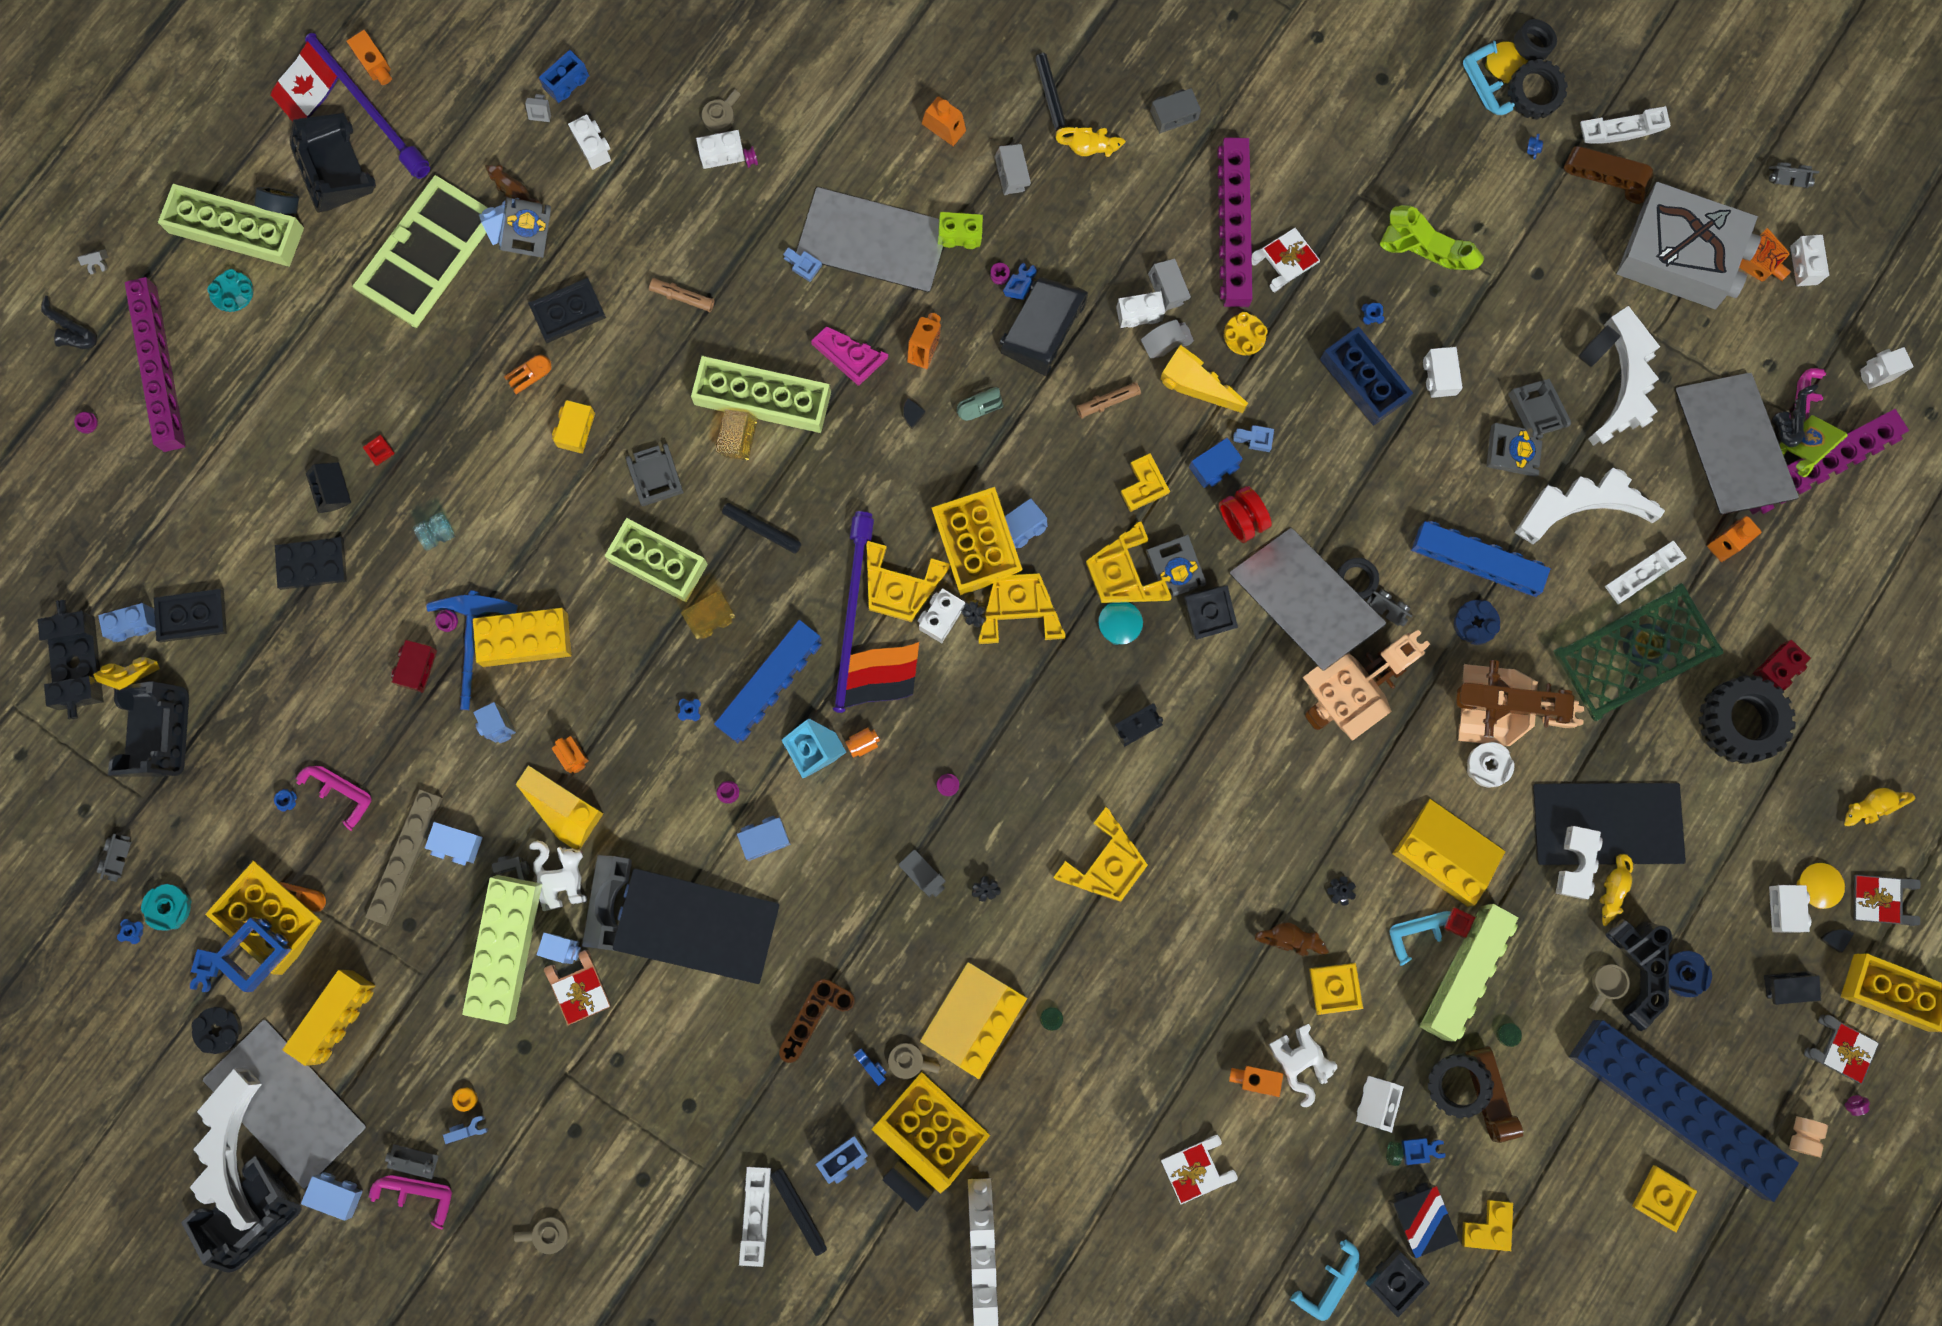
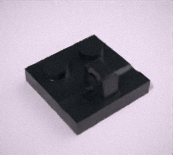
[1183,584,1238,640]
[1365,1249,1430,1318]

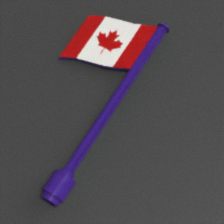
[271,33,430,179]

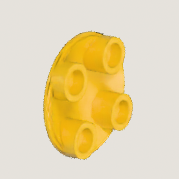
[1485,42,1528,83]
[1224,312,1267,356]
[1797,863,1845,909]

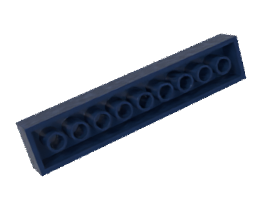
[1569,1020,1799,1202]

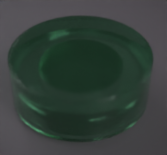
[1040,1007,1063,1031]
[1497,1023,1522,1047]
[1386,1141,1403,1166]

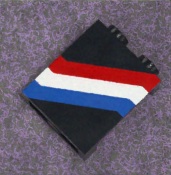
[1388,1182,1459,1258]

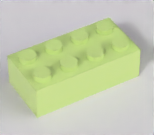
[605,518,708,602]

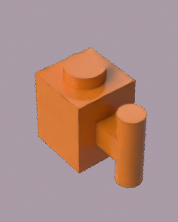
[552,736,589,773]

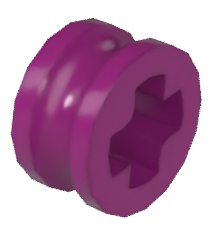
[743,146,758,168]
[990,263,1010,285]

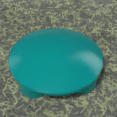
[207,269,254,312]
[1099,602,1143,645]

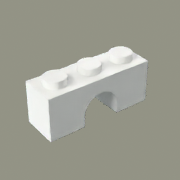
[1556,826,1602,899]

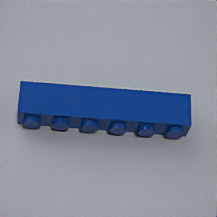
[1411,521,1551,597]
[714,620,822,744]

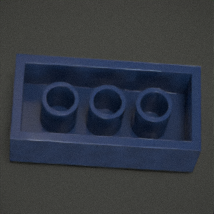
[1320,326,1413,426]

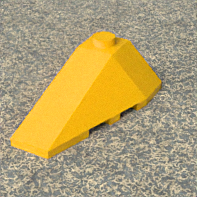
[1160,345,1248,413]
[516,765,604,850]

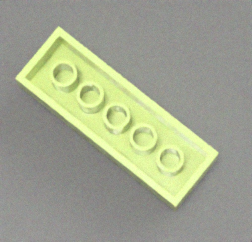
[158,184,304,267]
[691,356,831,433]
[462,875,542,1024]
[1419,904,1518,1041]

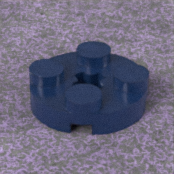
[1454,600,1500,645]
[1669,951,1712,997]

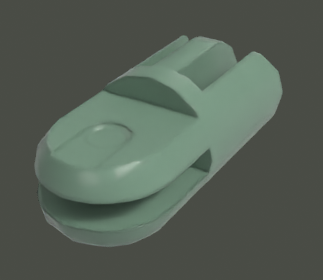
[956,387,1004,421]

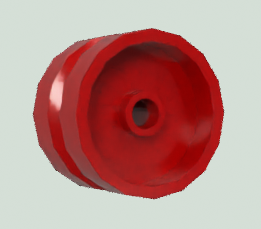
[1219,486,1272,543]

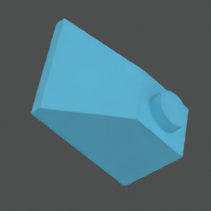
[782,719,846,778]

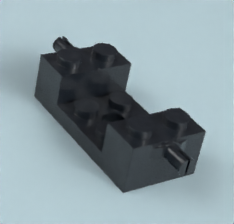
[37,600,104,720]

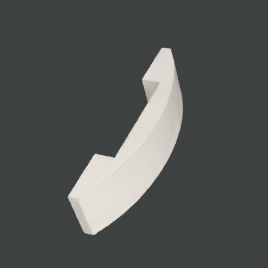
[1580,106,1671,143]
[1605,540,1687,604]
[739,1167,771,1267]

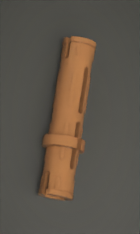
[649,278,715,312]
[1076,382,1141,419]

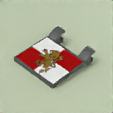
[1853,875,1921,926]
[1804,1015,1879,1085]

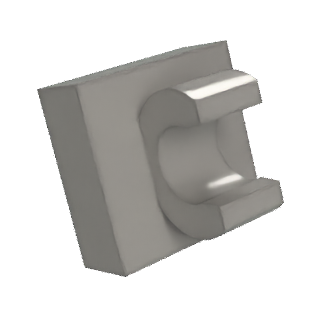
[525,94,551,122]
[78,249,108,274]

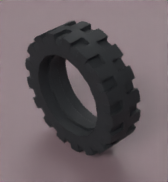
[1508,59,1568,119]
[1428,1053,1494,1118]

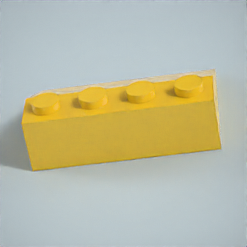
[932,487,1022,595]
[1392,799,1506,907]
[205,861,322,975]
[920,962,1027,1079]
[871,1072,990,1194]

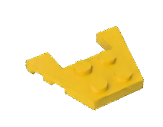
[1086,522,1171,603]
[867,541,950,622]
[979,573,1065,644]
[1053,807,1148,902]

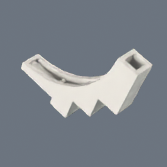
[1588,306,1660,446]
[1514,468,1665,544]
[190,1068,262,1231]
[968,1178,998,1326]

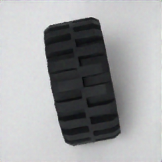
[1699,675,1796,764]

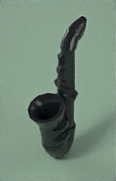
[41,295,97,349]
[1771,384,1818,447]

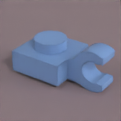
[783,248,822,282]
[1233,425,1274,452]
[443,1116,488,1144]

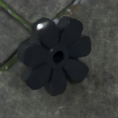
[961,600,986,627]
[972,876,1001,902]
[1326,876,1356,906]

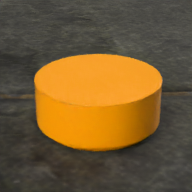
[452,1087,478,1112]

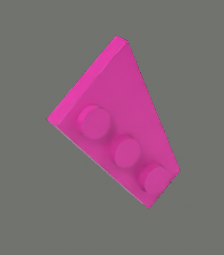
[811,327,888,386]

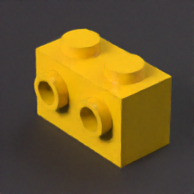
[552,400,595,454]

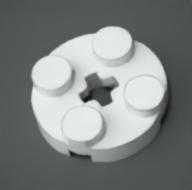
[1467,742,1514,788]

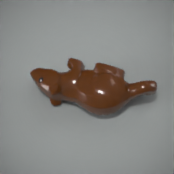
[485,165,540,203]
[1255,922,1329,956]

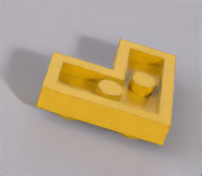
[1121,453,1170,512]
[93,657,160,690]
[1462,1200,1513,1251]

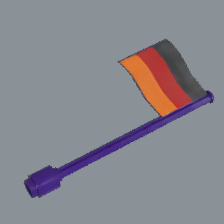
[833,511,919,713]

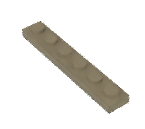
[365,789,443,926]

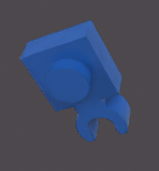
[1003,263,1037,300]
[190,949,219,992]
[854,1048,887,1086]
[1402,1138,1446,1165]

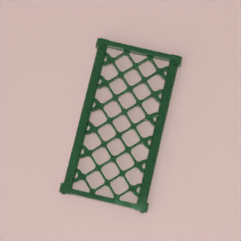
[1553,583,1724,722]

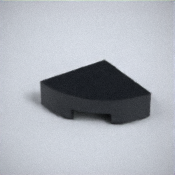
[904,398,925,429]
[1819,929,1854,953]

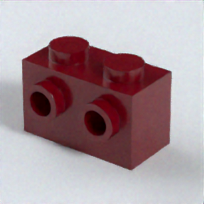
[1753,639,1811,690]
[391,640,437,693]

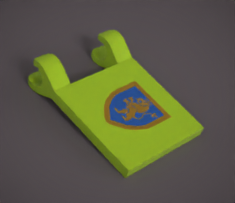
[1779,415,1848,477]

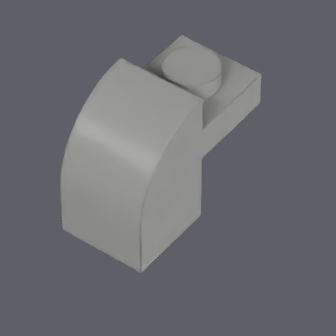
[1141,320,1194,358]

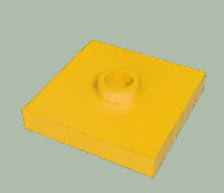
[1309,963,1363,1015]
[1632,1165,1697,1232]

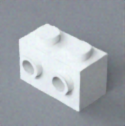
[568,115,611,170]
[696,130,745,169]
[1790,235,1829,286]
[1116,291,1165,328]
[1423,347,1462,398]
[1860,347,1913,389]
[918,588,965,643]
[1769,885,1811,933]
[1356,1076,1404,1133]

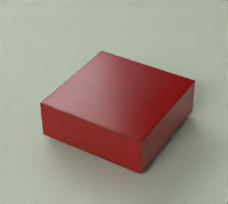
[363,435,395,466]
[1444,907,1476,939]

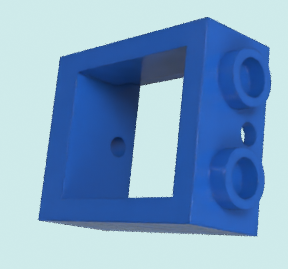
[210,918,292,992]

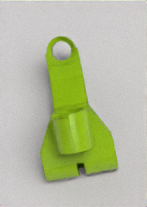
[1380,205,1484,270]

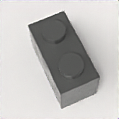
[1150,88,1201,134]

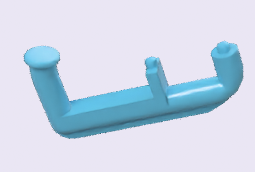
[1463,41,1515,115]
[1390,911,1451,966]
[1290,1239,1359,1321]

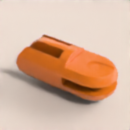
[504,355,551,394]
[279,882,326,913]

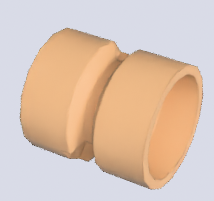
[1789,1116,1828,1158]

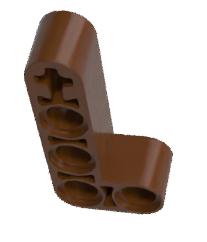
[1564,147,1653,204]
[779,979,855,1063]
[1465,1046,1523,1143]

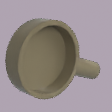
[702,90,741,133]
[1589,964,1630,1013]
[888,1043,940,1079]
[514,1216,569,1254]

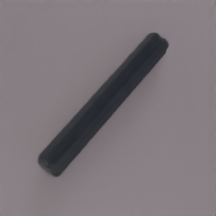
[1036,53,1067,131]
[722,503,801,554]
[770,1169,827,1256]

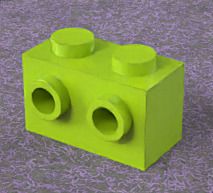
[938,212,983,249]

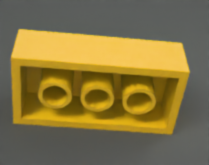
[473,608,572,667]
[1841,953,1942,1032]
[282,970,375,1066]

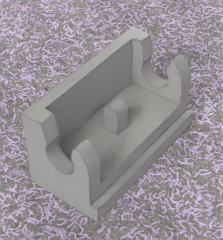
[995,144,1031,195]
[1148,259,1191,311]

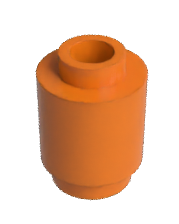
[845,728,880,758]

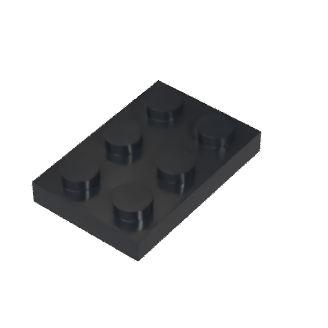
[528,278,606,343]
[275,537,347,590]
[153,589,227,643]

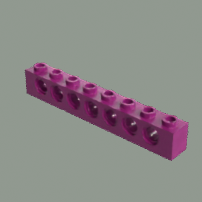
[1217,138,1252,307]
[125,277,186,452]
[1749,409,1909,515]

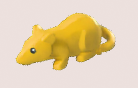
[1056,127,1126,157]
[1844,788,1916,826]
[1600,854,1633,926]

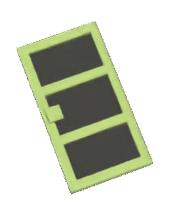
[352,175,488,328]

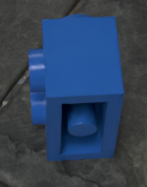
[539,50,589,104]
[1189,438,1243,488]

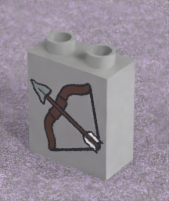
[1617,182,1761,309]

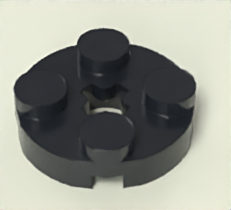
[191,1007,242,1054]

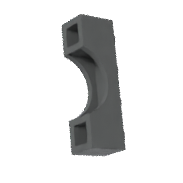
[582,855,632,951]

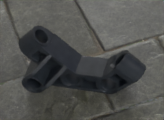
[1605,918,1672,1031]

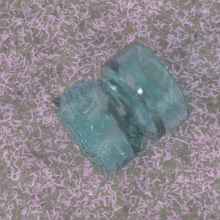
[413,512,455,551]

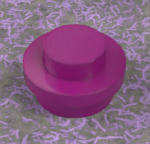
[74,412,98,434]
[435,610,458,632]
[937,774,959,796]
[717,781,740,804]
[1845,1095,1870,1116]

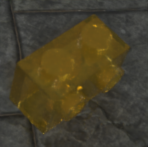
[716,409,758,460]
[681,590,735,639]

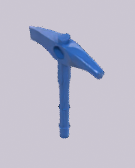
[426,591,518,710]

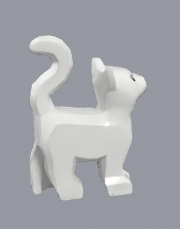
[530,841,587,911]
[1268,1024,1337,1107]

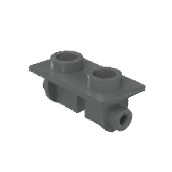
[1769,163,1819,188]
[1366,589,1412,627]
[97,834,132,882]
[385,1144,439,1179]

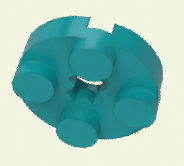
[141,884,192,931]

